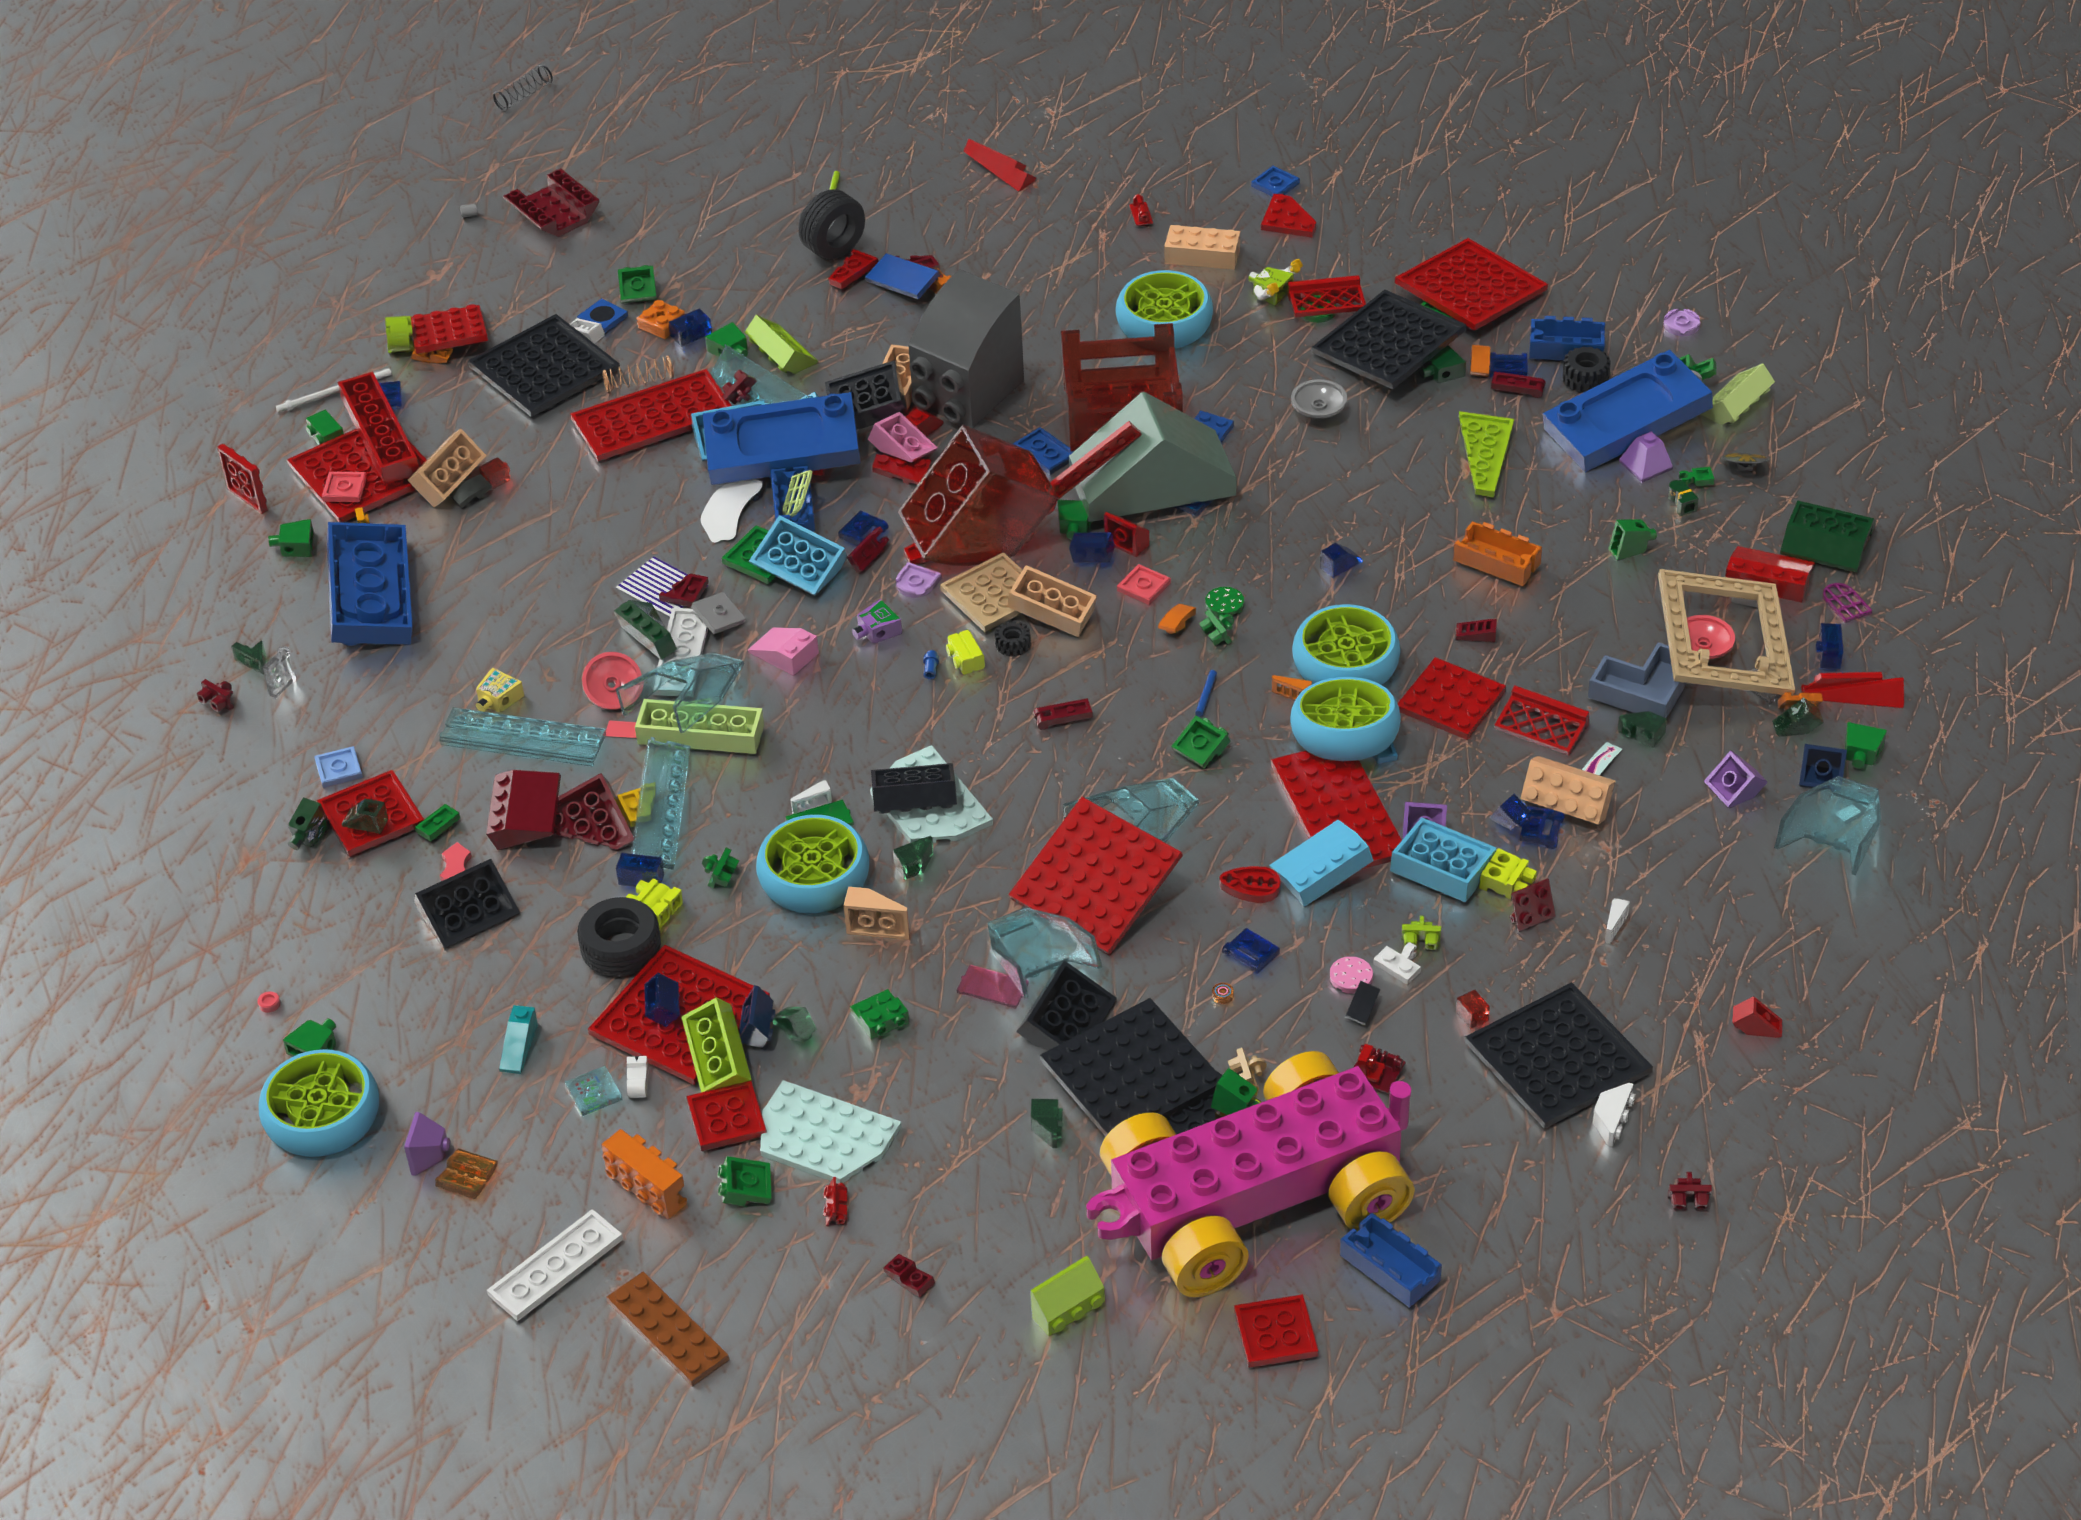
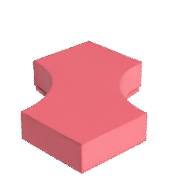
[440,842,472,881]

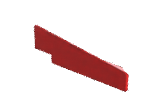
[964,139,1036,191]

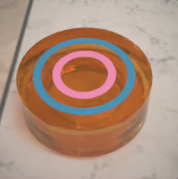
[1212,983,1234,1004]

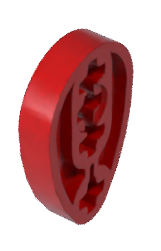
[1219,866,1281,903]

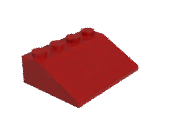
[1725,546,1815,603]

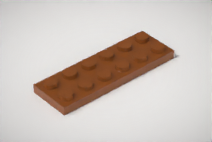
[606,1272,729,1387]

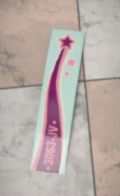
[1582,742,1623,776]

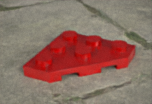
[1261,194,1316,238]

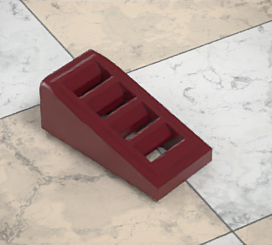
[1455,619,1497,642]

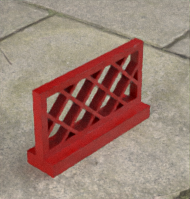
[1288,275,1366,318]
[1494,685,1589,756]

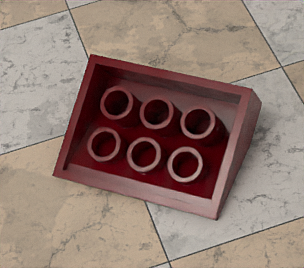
[486,770,561,850]

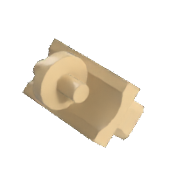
[1228,1048,1267,1090]

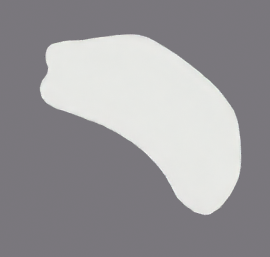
[701,479,763,543]

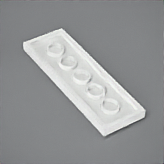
[652,608,708,697]
[487,1209,623,1321]

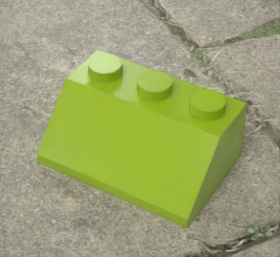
[1030,1256,1105,1336]

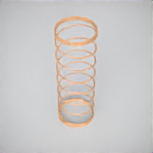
[602,355,674,392]

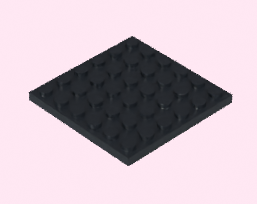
[1311,290,1467,389]
[468,314,620,417]
[1465,982,1653,1129]
[1040,998,1221,1137]

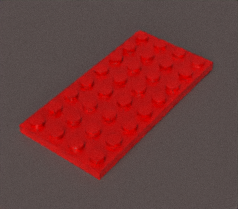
[570,369,732,461]
[1271,750,1402,870]

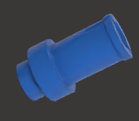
[923,650,939,680]

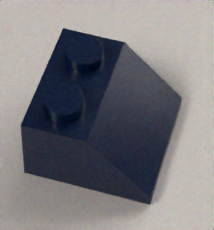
[1799,744,1847,791]
[739,985,776,1048]

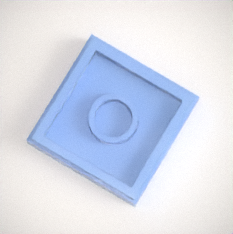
[314,746,363,788]

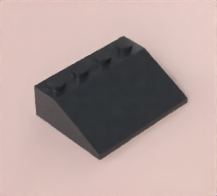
[825,360,908,430]
[871,763,957,814]
[414,859,520,949]
[1016,960,1117,1050]

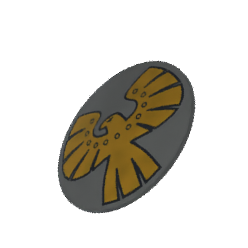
[1723,453,1769,471]

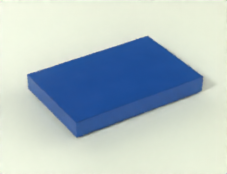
[1012,427,1074,475]

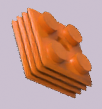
[636,300,686,339]

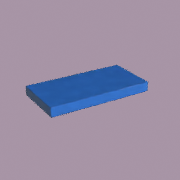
[865,253,940,299]

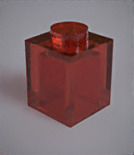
[479,457,510,490]
[1456,990,1490,1029]

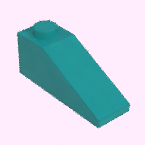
[499,1005,538,1074]

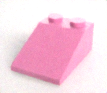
[868,412,938,462]
[748,627,819,676]

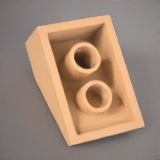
[843,887,910,940]

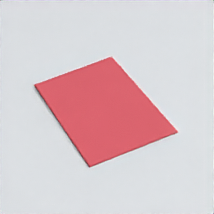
[605,721,636,738]

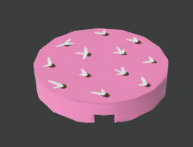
[1330,957,1373,994]

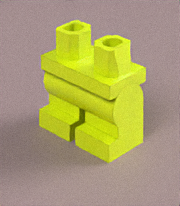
[1479,848,1537,900]
[626,879,683,930]

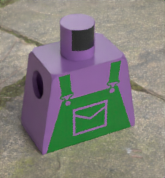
[852,599,902,643]

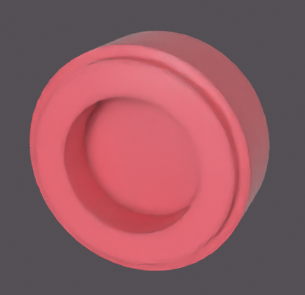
[258,991,280,1013]

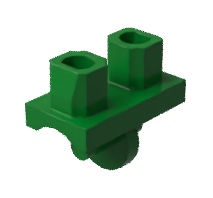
[1199,609,1234,646]
[702,847,740,888]

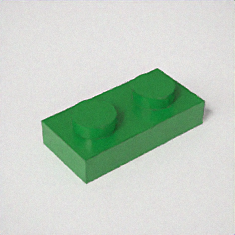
[415,804,460,842]

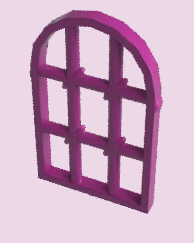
[1823,583,1872,623]

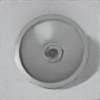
[1291,379,1347,419]

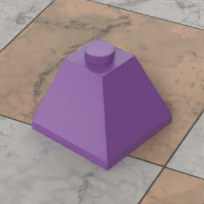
[1619,431,1673,483]
[1704,750,1767,808]
[1402,802,1447,840]
[404,1112,450,1176]

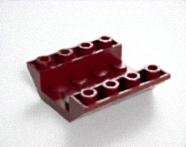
[503,168,600,237]

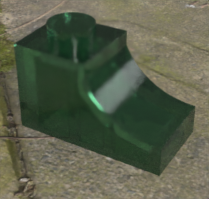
[773,1007,818,1042]

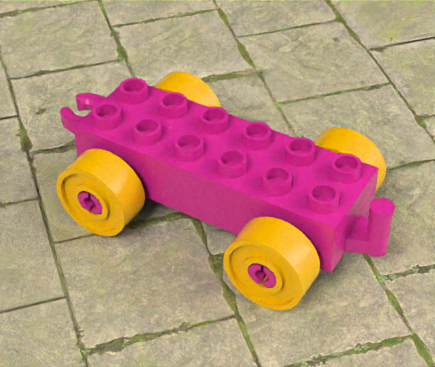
[1086,1051,1415,1297]

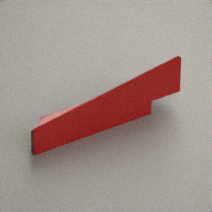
[1801,672,1904,708]

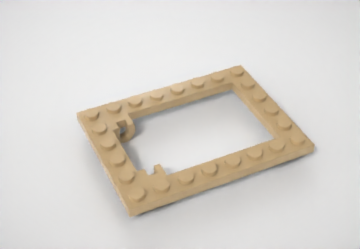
[1658,569,1795,696]

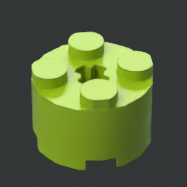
[385,316,414,353]

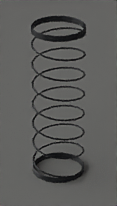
[493,64,553,111]

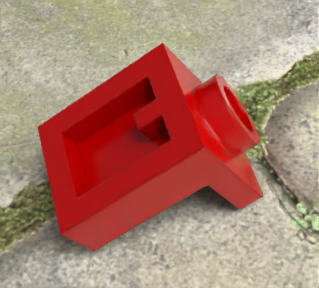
[1357,1044,1385,1082]

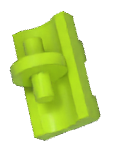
[1401,915,1441,950]

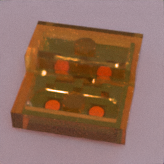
[435,1148,498,1199]

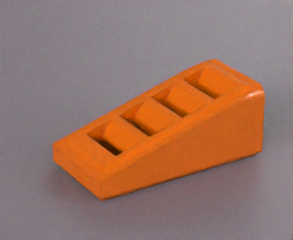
[1272,675,1312,701]

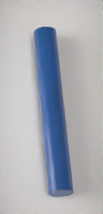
[1195,670,1217,717]

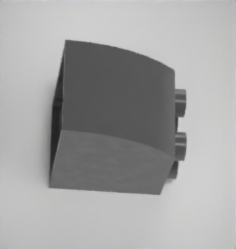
[908,269,1024,429]

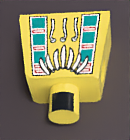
[476,668,524,713]

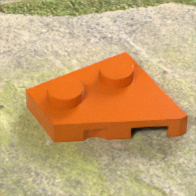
[1777,692,1823,711]

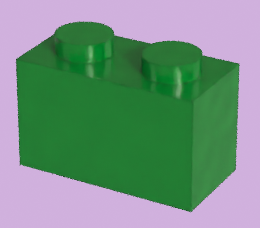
[306,409,344,445]

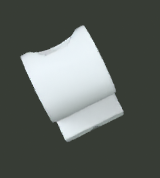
[627,1056,649,1098]

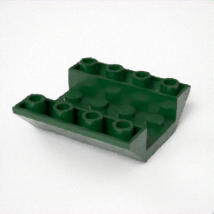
[1780,500,1876,572]

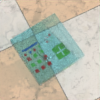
[564,1066,623,1116]

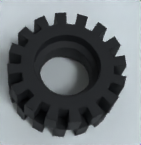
[995,621,1031,657]

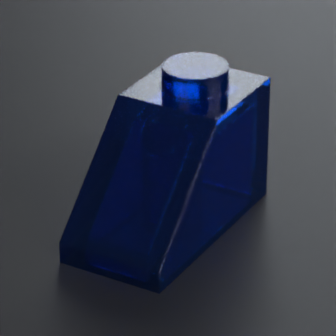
[1320,543,1362,578]
[1490,794,1531,830]

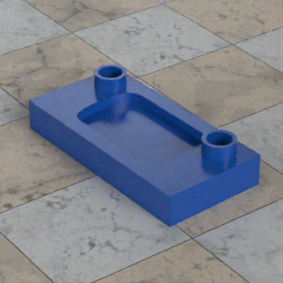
[1543,350,1713,472]
[703,392,861,485]
[327,522,412,646]

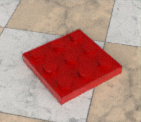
[217,443,268,514]
[686,1081,766,1151]
[1234,1294,1318,1368]

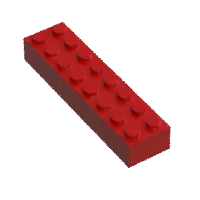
[338,372,419,485]

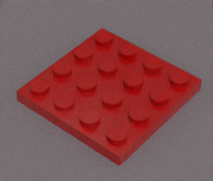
[411,304,488,354]
[1397,657,1506,740]
[317,770,424,856]

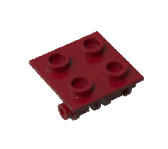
[1510,878,1556,932]
[1353,1045,1406,1094]

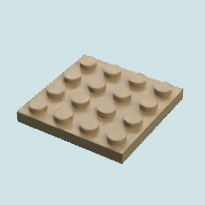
[940,552,1022,632]

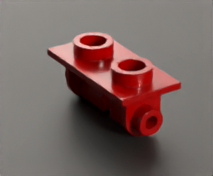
[1129,194,1153,226]
[823,1177,848,1226]

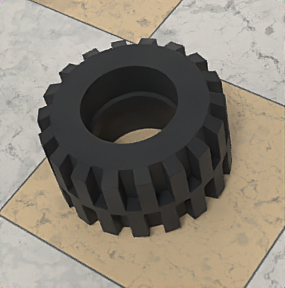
[1563,347,1611,392]

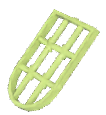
[783,470,813,518]

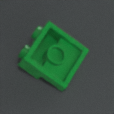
[618,265,657,304]
[1171,716,1231,769]
[850,989,909,1040]
[717,1156,771,1206]

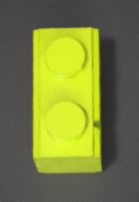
[946,630,985,675]

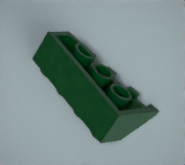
[614,600,677,660]

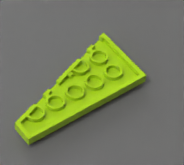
[1458,411,1514,497]

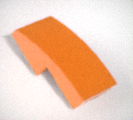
[1470,345,1490,377]
[411,348,453,363]
[1158,603,1196,634]

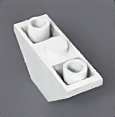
[1593,1083,1636,1147]

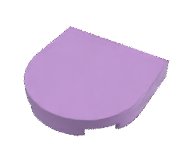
[896,562,942,598]

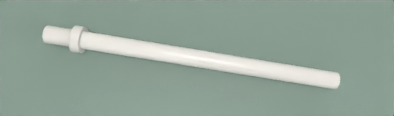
[275,368,392,413]

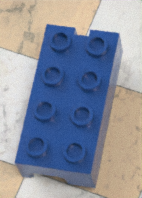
[1529,316,1605,360]
[770,466,815,532]
[1340,1213,1442,1308]

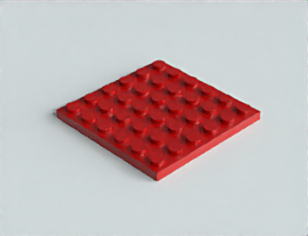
[1395,238,1548,331]
[287,429,427,523]
[1008,797,1183,956]
[588,945,770,1085]

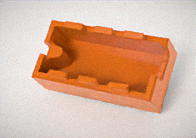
[1453,521,1542,586]
[601,1129,687,1219]

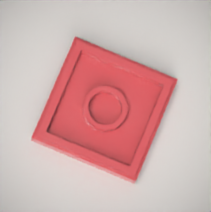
[322,472,367,502]
[1117,564,1171,605]

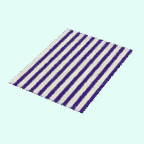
[616,556,708,617]

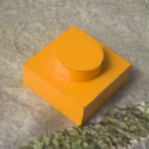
[355,507,370,523]

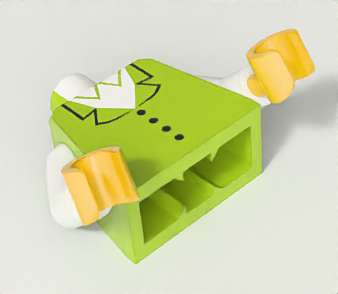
[1248,259,1303,306]

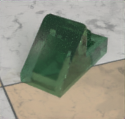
[231,640,266,675]

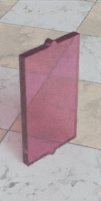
[957,965,1029,1009]

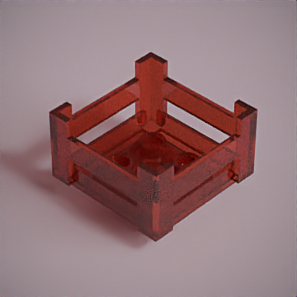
[1061,323,1183,451]

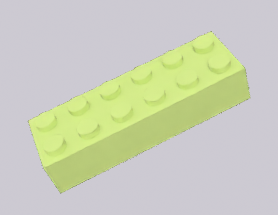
[635,699,764,754]

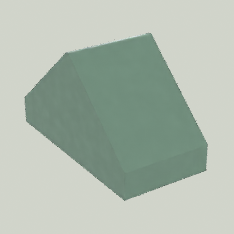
[1069,392,1237,522]

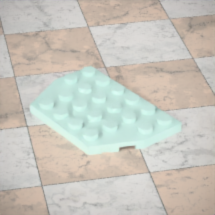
[870,745,993,845]
[760,1080,902,1184]

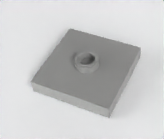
[691,592,746,634]

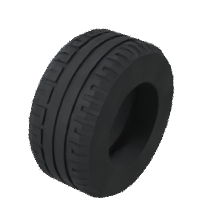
[798,189,865,260]
[577,897,661,977]

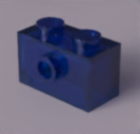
[669,308,712,347]
[1069,532,1115,563]
[1815,623,1843,669]
[616,853,664,887]
[644,973,680,1027]

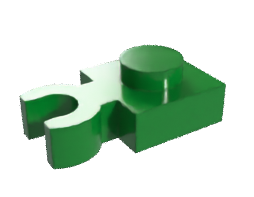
[1679,467,1715,486]

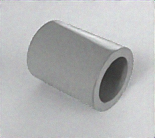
[460,203,478,218]

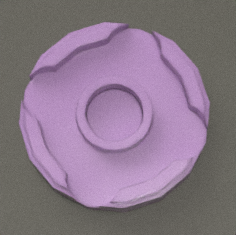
[1663,309,1700,336]

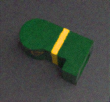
[1668,480,1699,517]

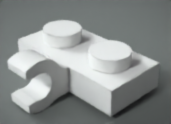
[1373,942,1421,985]

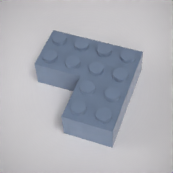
[1588,642,1687,722]

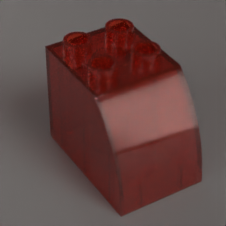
[898,425,1059,566]

